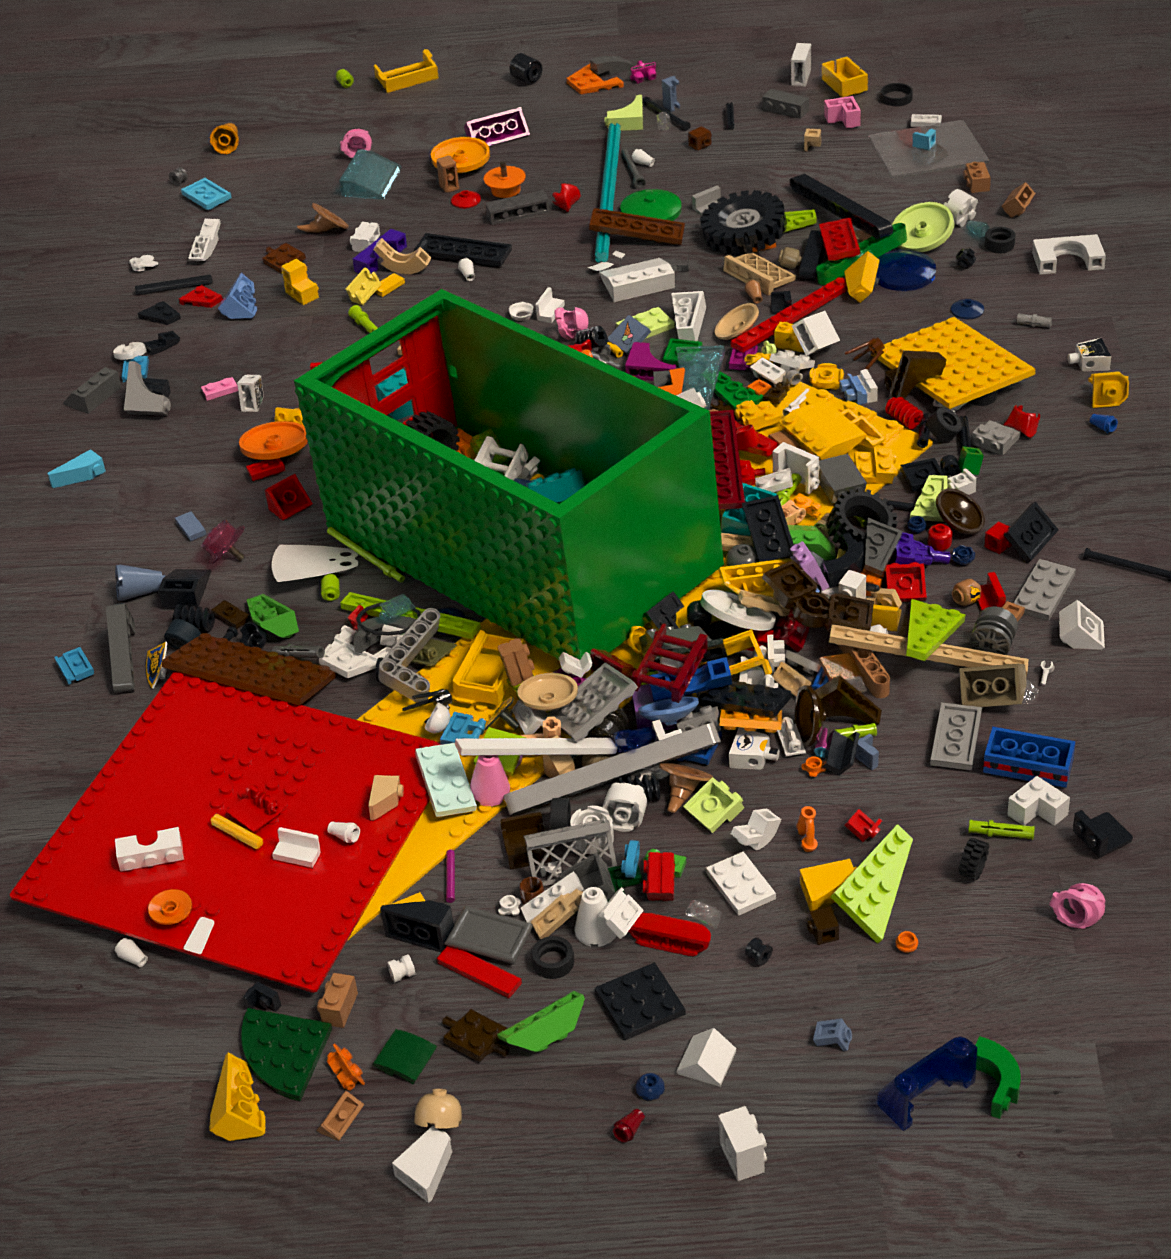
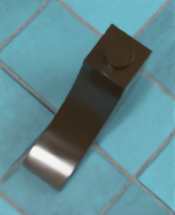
[889,350,947,400]
[815,675,882,726]

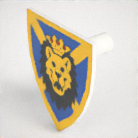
[146,642,167,689]

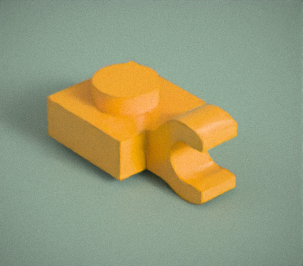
[792,493,822,518]

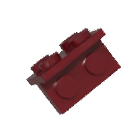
[773,609,810,652]

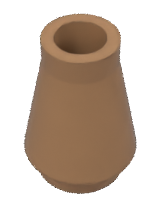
[745,280,763,304]

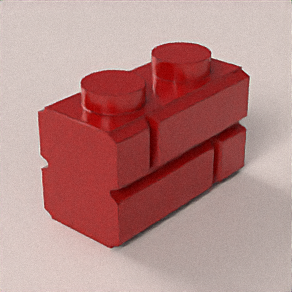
[643,852,675,901]

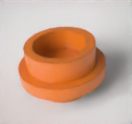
[896,931,918,953]

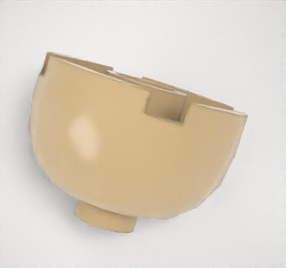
[414,1089,462,1128]

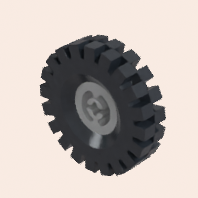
[700,190,787,255]

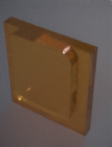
[819,653,863,682]

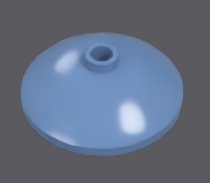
[638,697,699,725]

